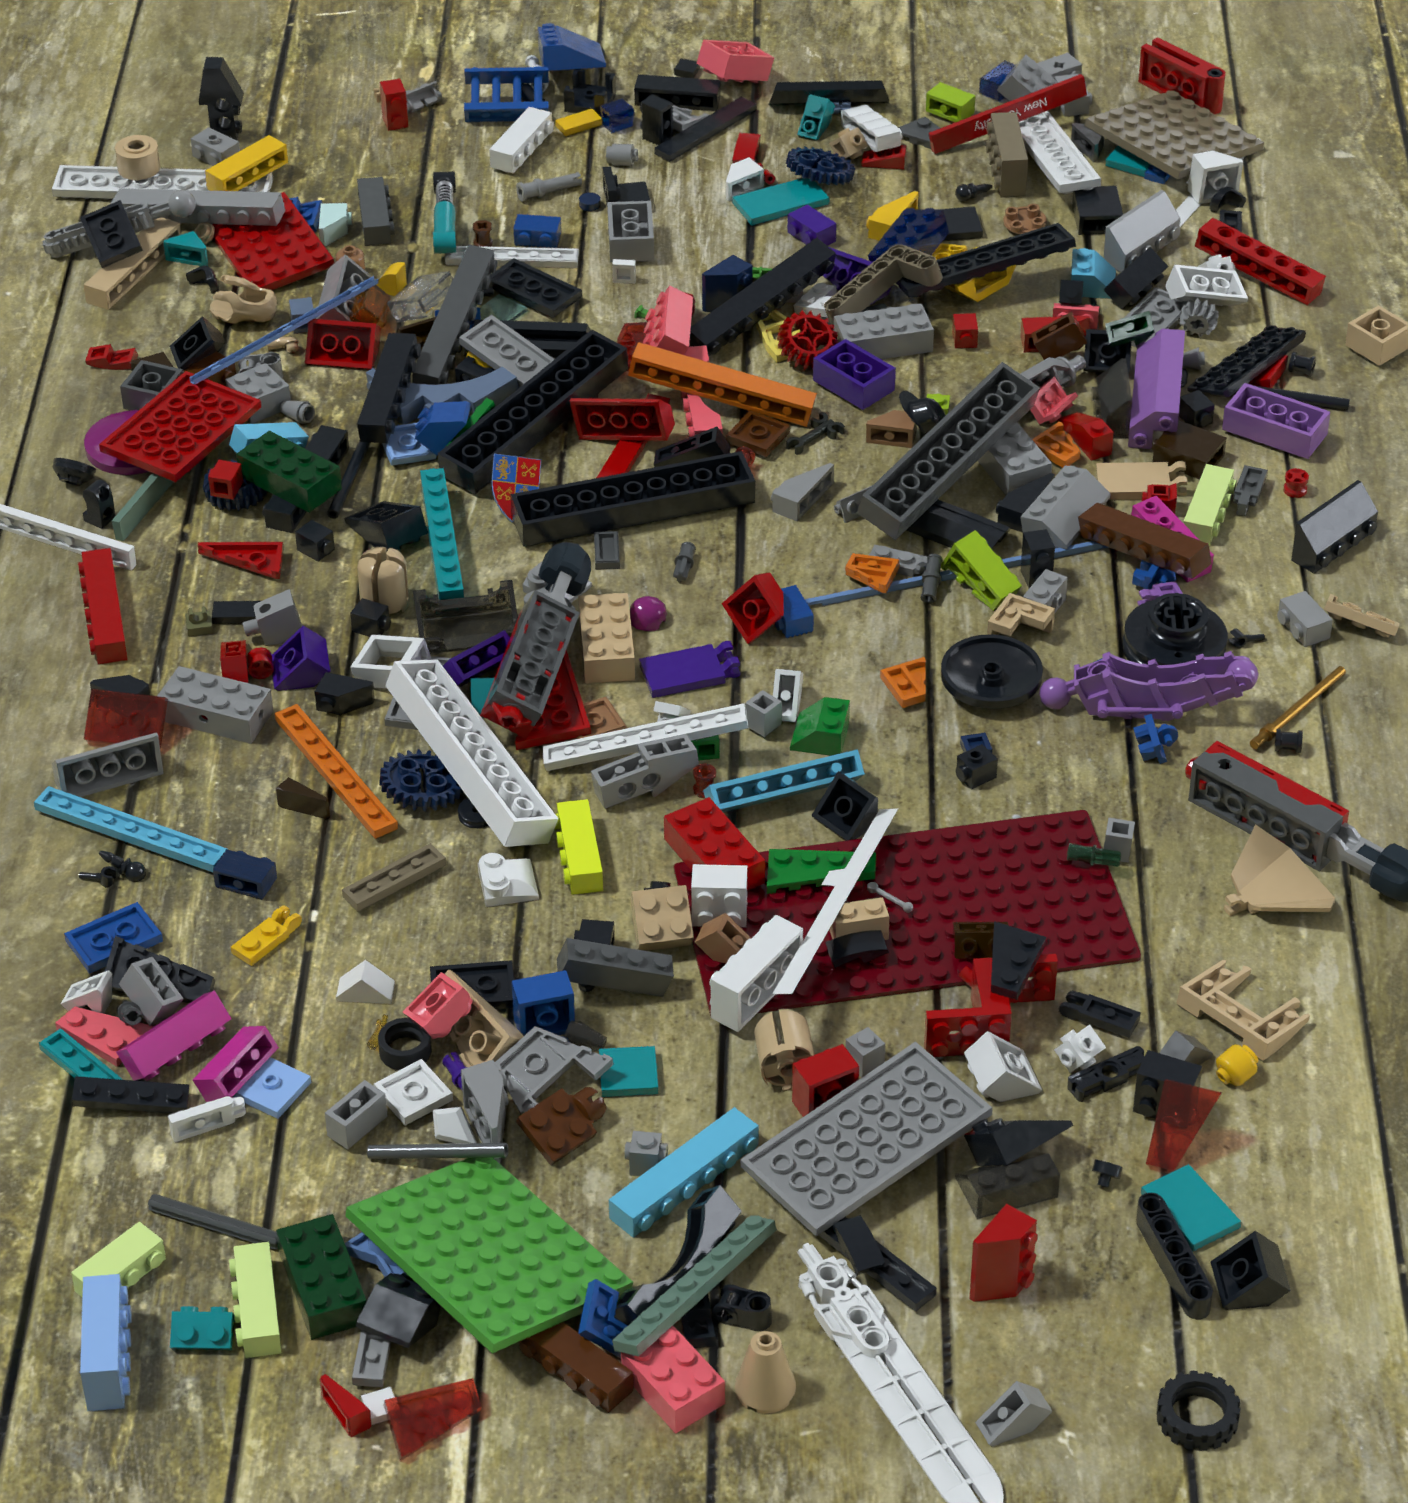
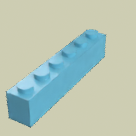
[703,749,865,812]
[609,1107,759,1238]

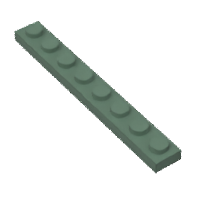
[612,1215,777,1356]

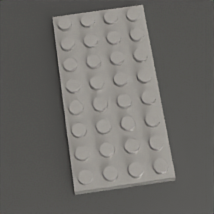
[740,1041,992,1236]

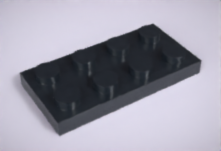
[489,258,582,318]

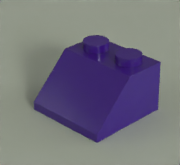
[272,626,330,691]

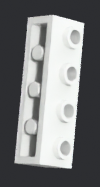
[489,107,554,173]

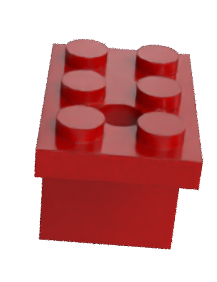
[924,954,1058,1057]

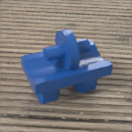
[1132,560,1176,590]
[1133,714,1178,764]

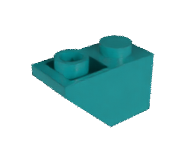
[797,94,835,141]

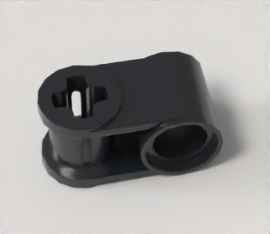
[712,1284,772,1331]

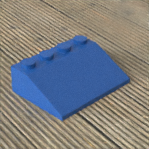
[537,23,606,71]

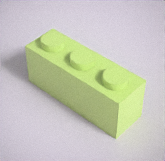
[71,1221,166,1297]

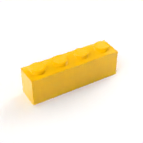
[205,135,288,191]

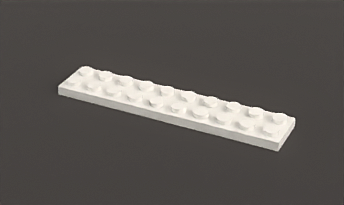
[52,165,273,199]

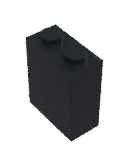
[1072,186,1123,235]

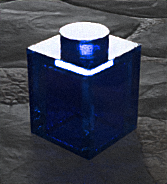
[601,98,635,133]

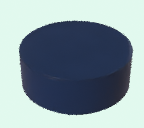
[579,192,601,211]

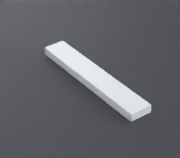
[445,246,579,268]

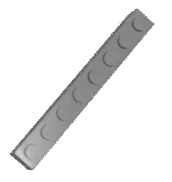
[110,188,286,226]

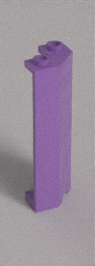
[1128,329,1185,449]

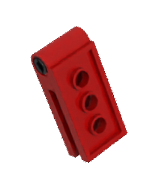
[1138,37,1226,114]

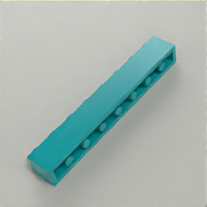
[420,468,465,615]

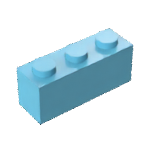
[229,422,309,453]

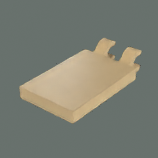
[1096,461,1188,500]

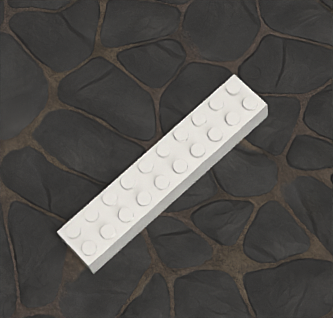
[385,660,558,847]

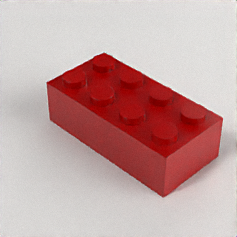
[664,797,765,891]

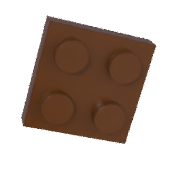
[726,410,790,457]

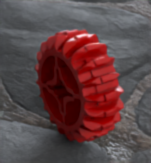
[777,310,839,370]

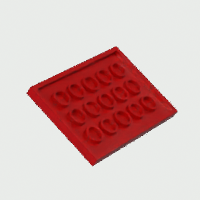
[212,192,335,290]
[99,371,262,482]

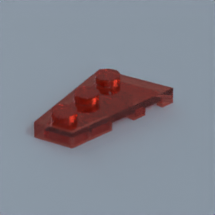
[1146,1079,1223,1171]
[383,1378,482,1461]

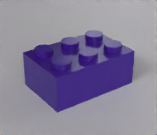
[813,339,896,410]

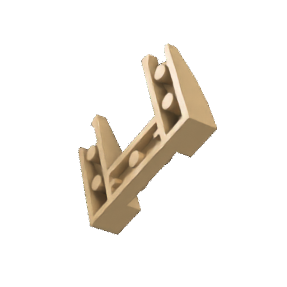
[1176,960,1310,1061]

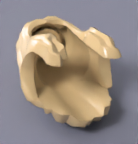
[208,275,277,324]

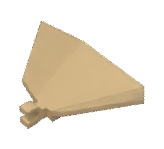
[1224,824,1335,916]

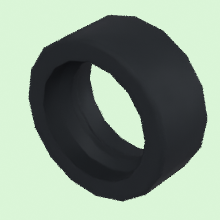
[378,1018,432,1070]

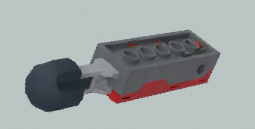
[480,542,591,739]
[1185,741,1408,903]

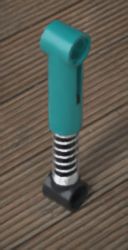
[433,171,456,254]

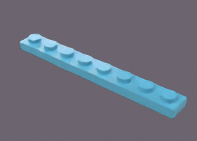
[34,786,227,872]

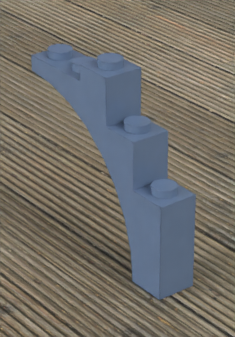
[366,367,518,425]

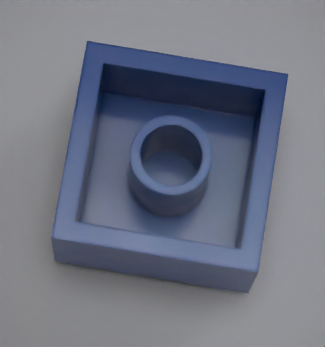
[512,970,576,1036]

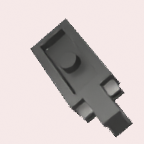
[1234,465,1268,516]

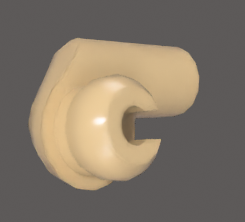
[267,337,299,353]

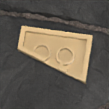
[1324,593,1400,638]

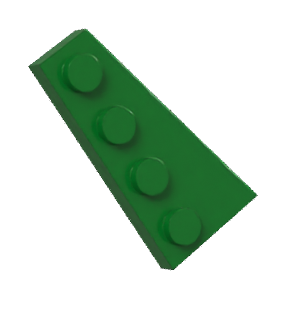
[767,849,876,894]

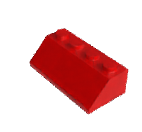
[570,398,675,441]

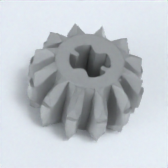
[1180,298,1219,337]

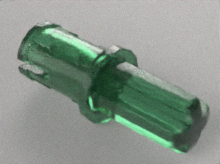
[1067,843,1122,867]

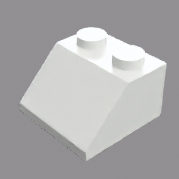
[1187,151,1243,205]
[964,1031,1042,1102]

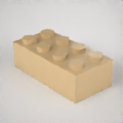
[578,593,635,684]

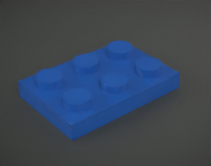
[64,902,163,974]

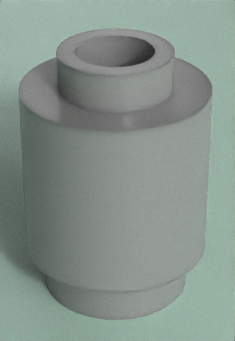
[606,144,638,166]

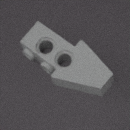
[591,734,699,809]

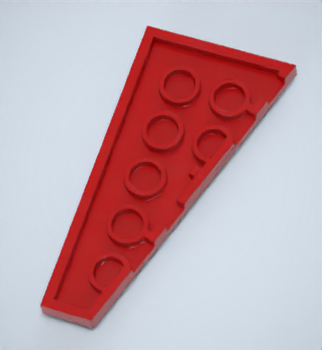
[515,650,591,750]

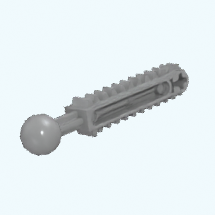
[42,190,196,258]

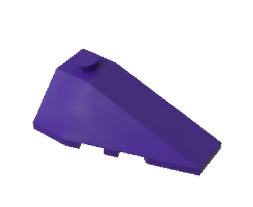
[823,247,892,305]

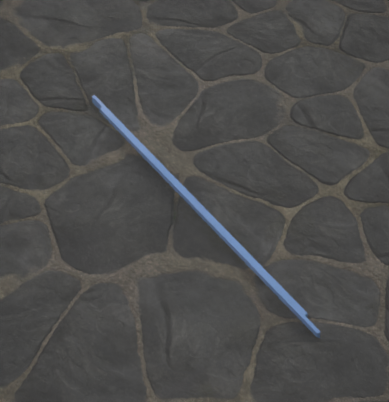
[804,541,1108,606]

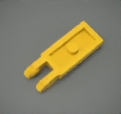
[231,905,302,966]

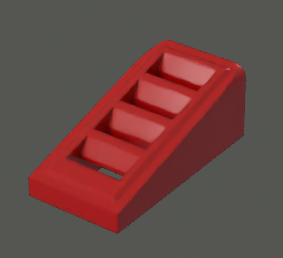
[862,145,907,170]
[320,1374,372,1437]

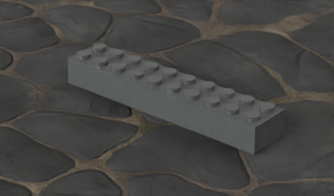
[857,362,1040,540]

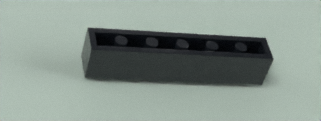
[357,333,421,444]
[262,425,349,533]

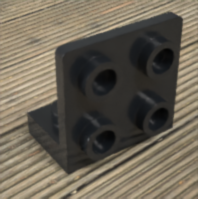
[602,166,650,204]

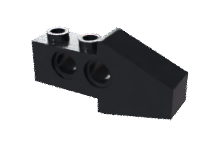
[198,57,244,141]

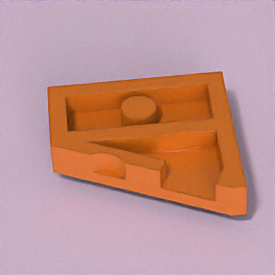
[1032,421,1081,468]
[845,553,900,593]
[880,657,926,708]

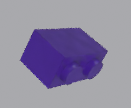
[787,204,837,246]

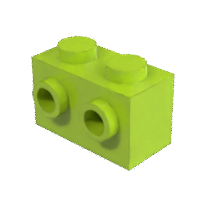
[926,82,975,122]

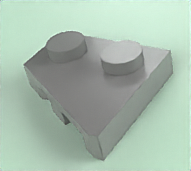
[672,106,710,132]

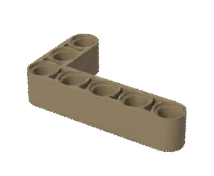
[824,244,943,325]

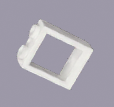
[351,635,431,688]

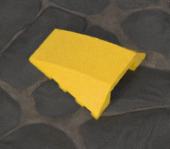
[925,243,1016,302]

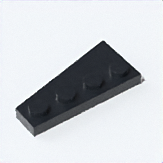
[105,935,215,1003]

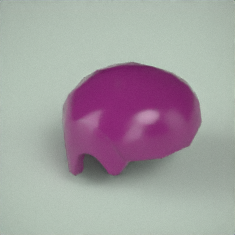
[630,596,667,631]

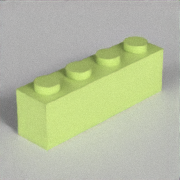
[1183,464,1237,546]
[229,1242,282,1358]

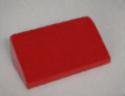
[1248,355,1288,388]

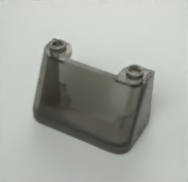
[413,580,518,656]

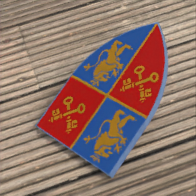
[492,454,541,523]

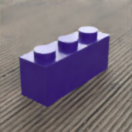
[443,630,510,688]

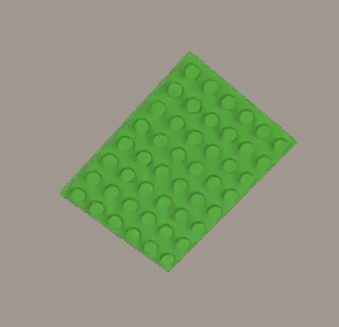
[345,1158,633,1353]

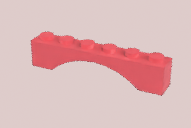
[680,346,723,438]

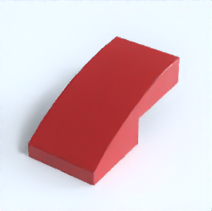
[732,133,761,163]
[85,344,138,370]

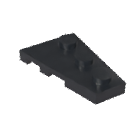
[991,921,1047,1000]

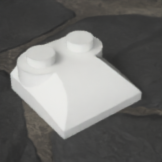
[477,853,539,907]

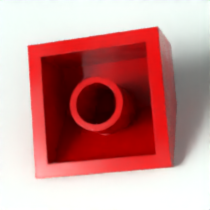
[721,572,784,644]

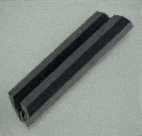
[768,80,889,105]
[463,319,591,359]
[906,500,1011,550]

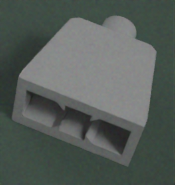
[243,589,302,645]

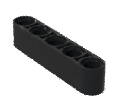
[1136,1192,1213,1320]

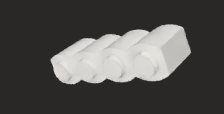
[841,105,903,152]

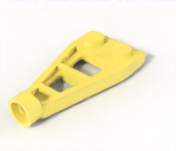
[755,309,817,363]

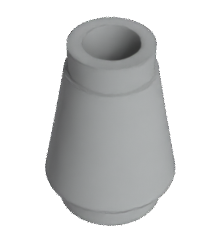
[280,400,315,424]

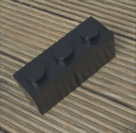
[1103,247,1169,309]

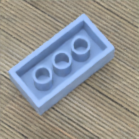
[80,1274,132,1411]

